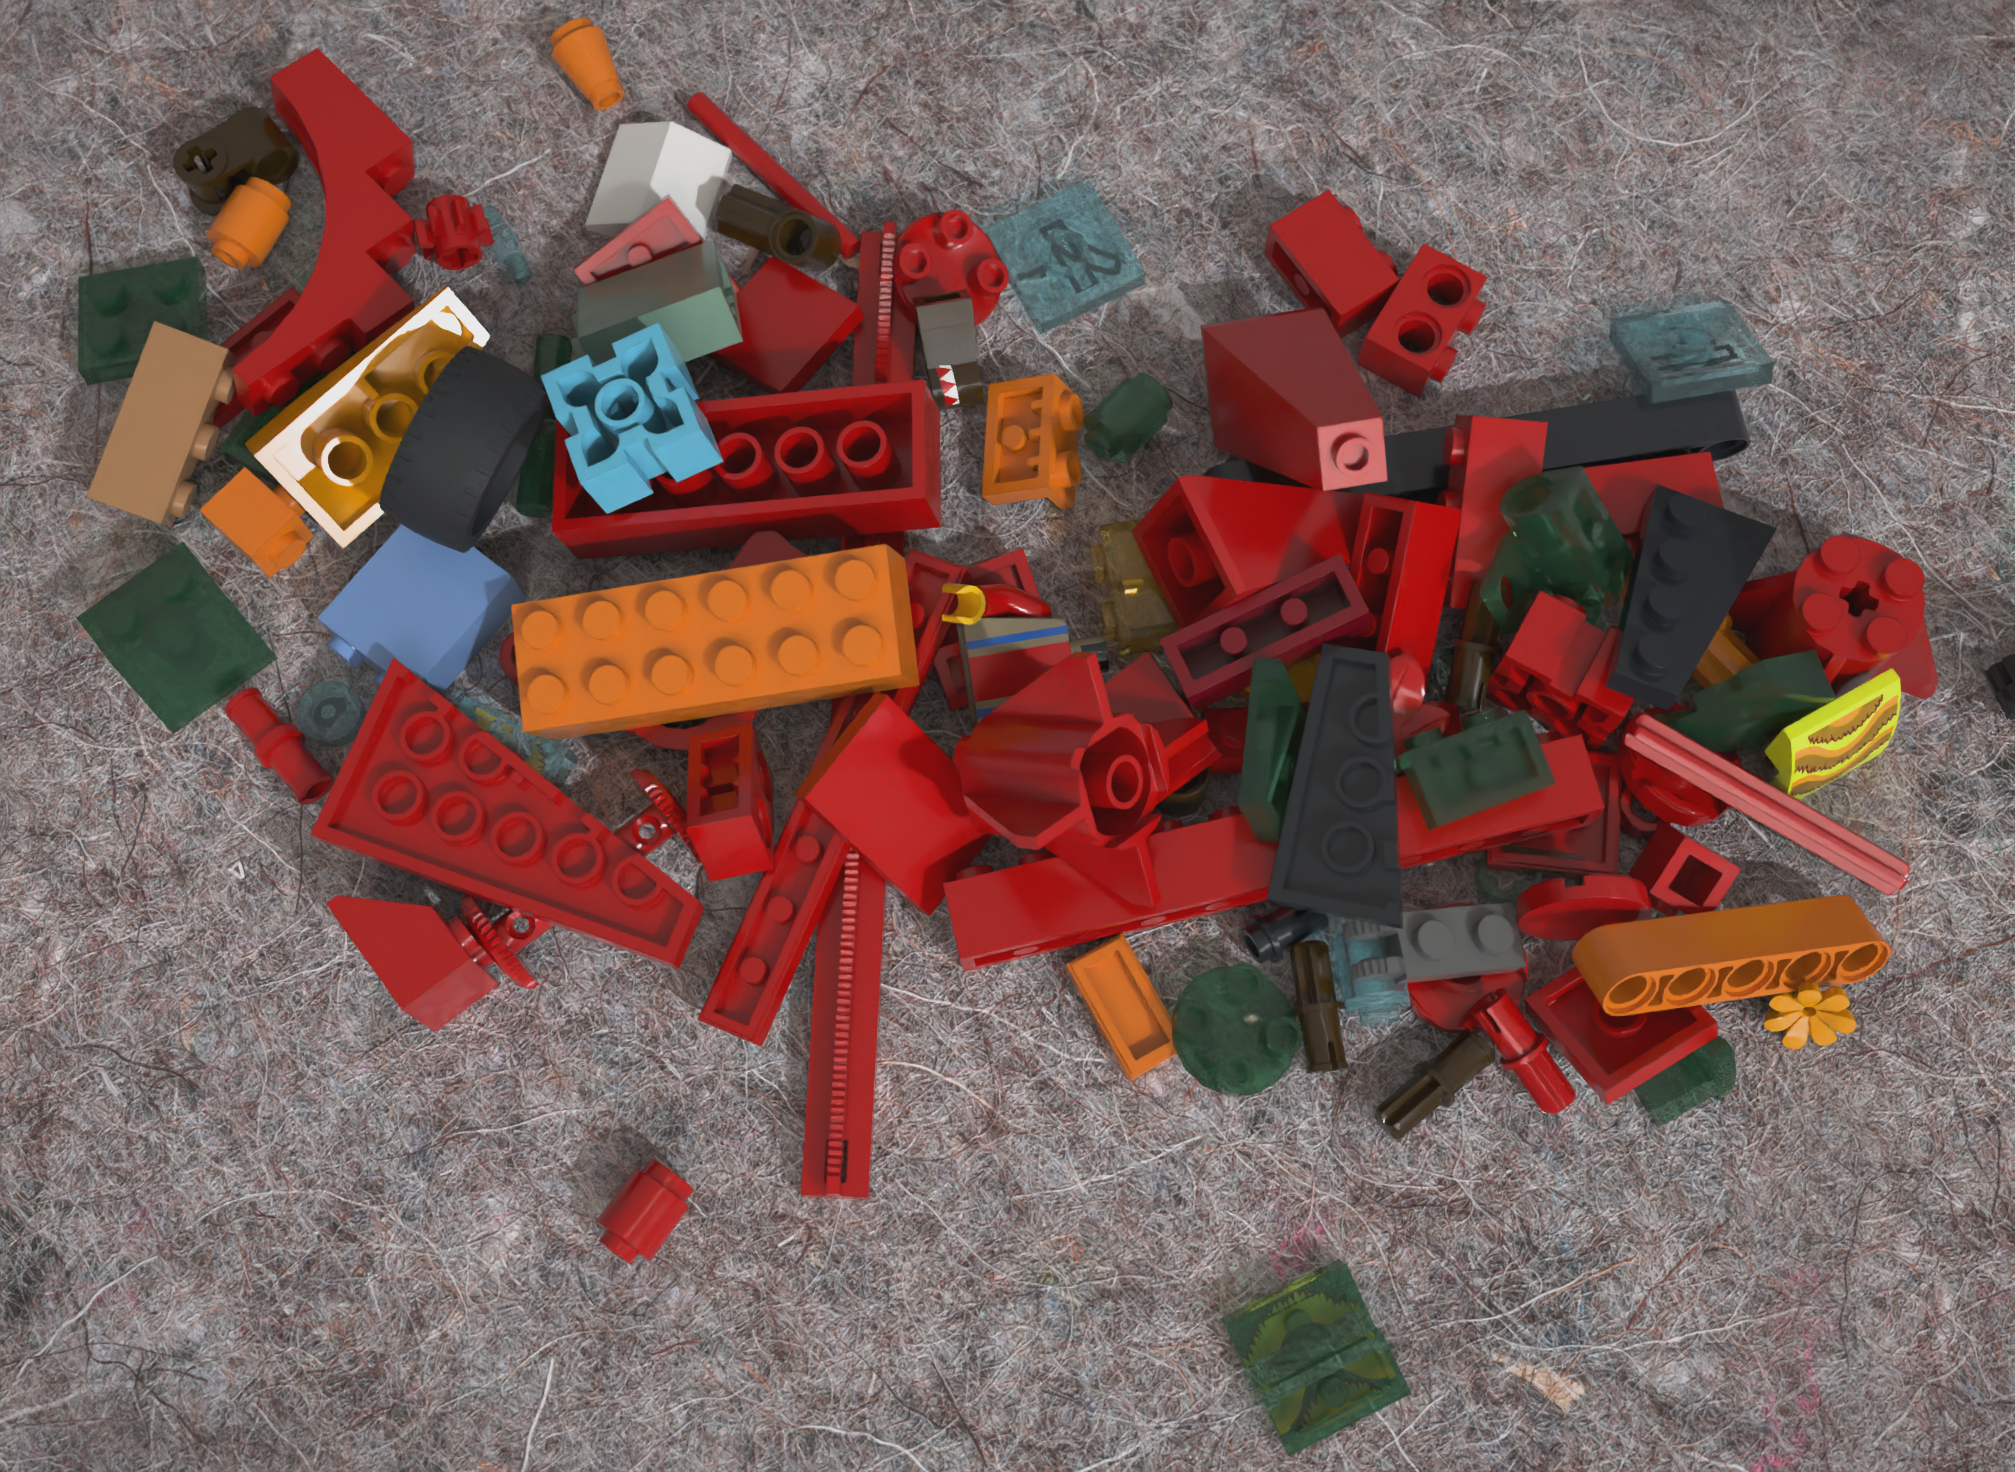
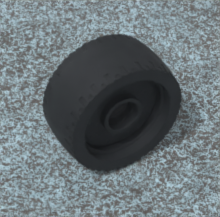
[379,346,550,553]

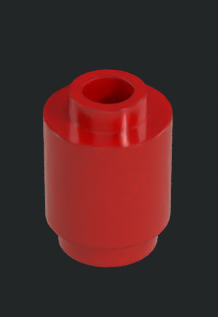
[595,1158,694,1265]

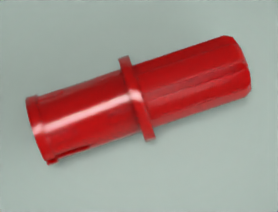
[1470,988,1576,1115]

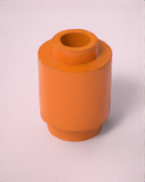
[206,177,292,270]

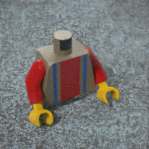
[942,583,1109,731]

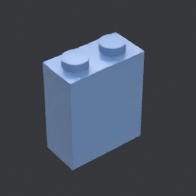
[317,524,526,695]

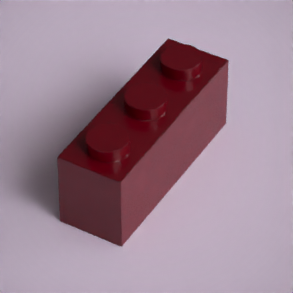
[1159,553,1370,713]

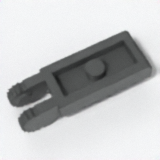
[1342,902,1526,984]

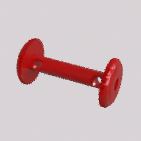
[460,768,701,989]

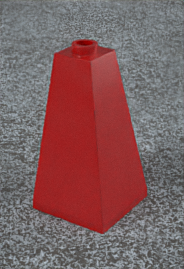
[1200,306,1388,491]
[1131,474,1364,630]

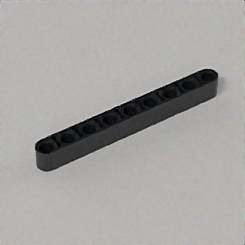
[1203,382,1751,505]

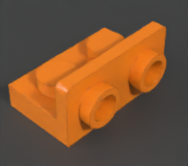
[981,373,1085,510]

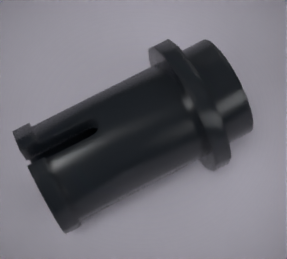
[1241,906,1329,964]

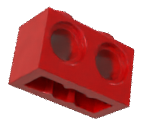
[1357,243,1488,398]
[686,723,774,882]

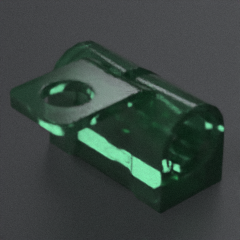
[1480,466,1634,634]

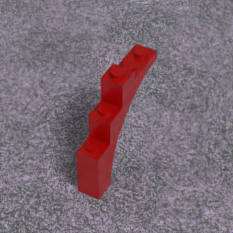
[232,48,416,417]

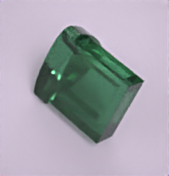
[1633,1035,1736,1128]

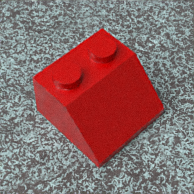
[326,895,499,1032]

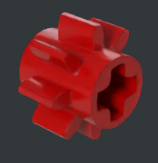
[413,194,494,270]

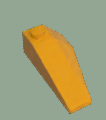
[245,286,490,549]

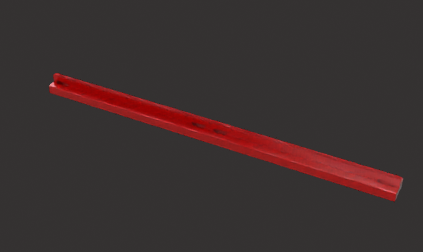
[801,222,917,1200]

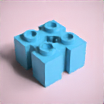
[541,322,724,514]

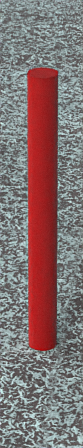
[687,92,861,259]

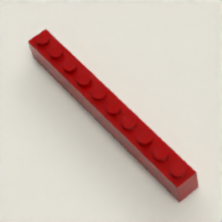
[943,732,1605,972]

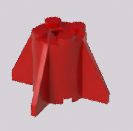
[1728,532,1938,761]
[953,652,1209,907]

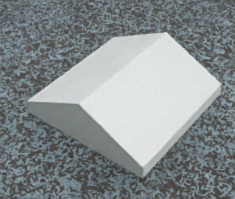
[585,121,733,240]

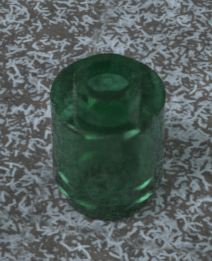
[1083,372,1173,463]

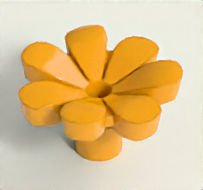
[1763,982,1856,1049]

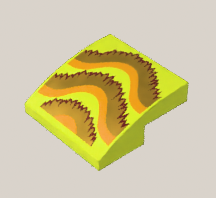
[1764,668,1901,800]

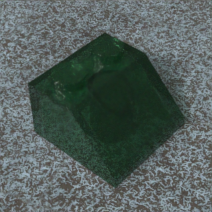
[76,542,278,734]

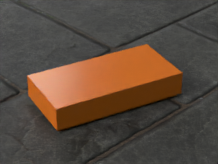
[1065,933,1188,1082]

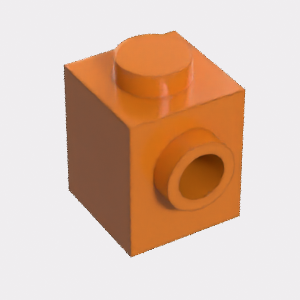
[199,467,314,579]

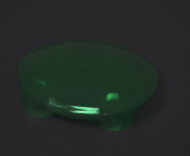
[1171,963,1303,1096]

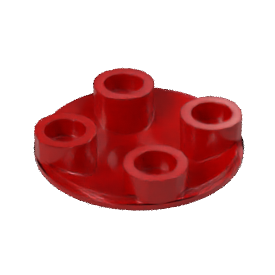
[892,209,1009,326]

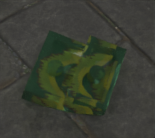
[1220,1259,1411,1457]

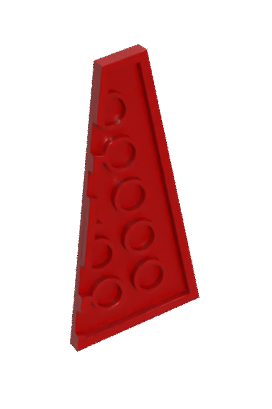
[310,657,705,970]

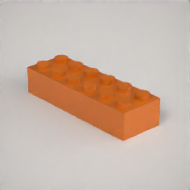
[511,544,920,741]

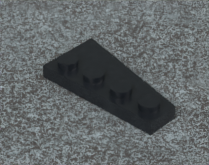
[1605,484,1777,711]
[1267,643,1403,929]

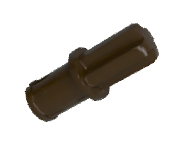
[1443,580,1508,710]
[1289,940,1349,1074]
[1374,1028,1495,1139]

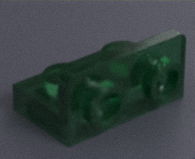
[1396,707,1556,831]

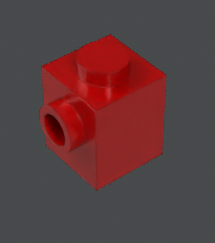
[1627,820,1741,917]

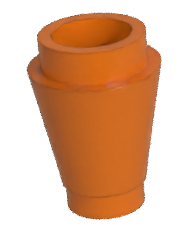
[550,17,625,111]

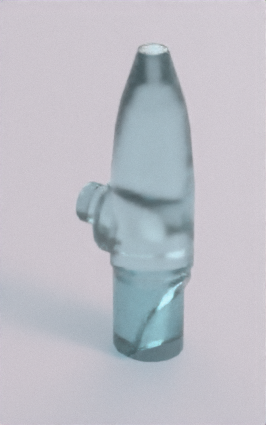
[484,205,532,284]

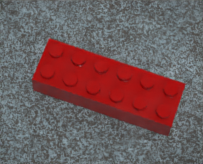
[552,379,941,560]

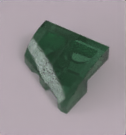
[1652,650,1836,752]

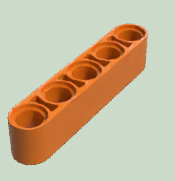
[1571,895,1891,1016]

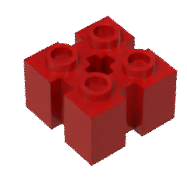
[1485,591,1635,751]

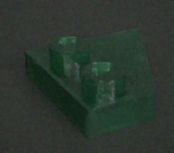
[1237,658,1307,842]

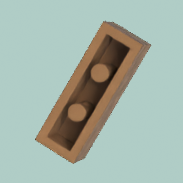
[86,321,237,528]

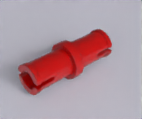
[225,688,334,805]

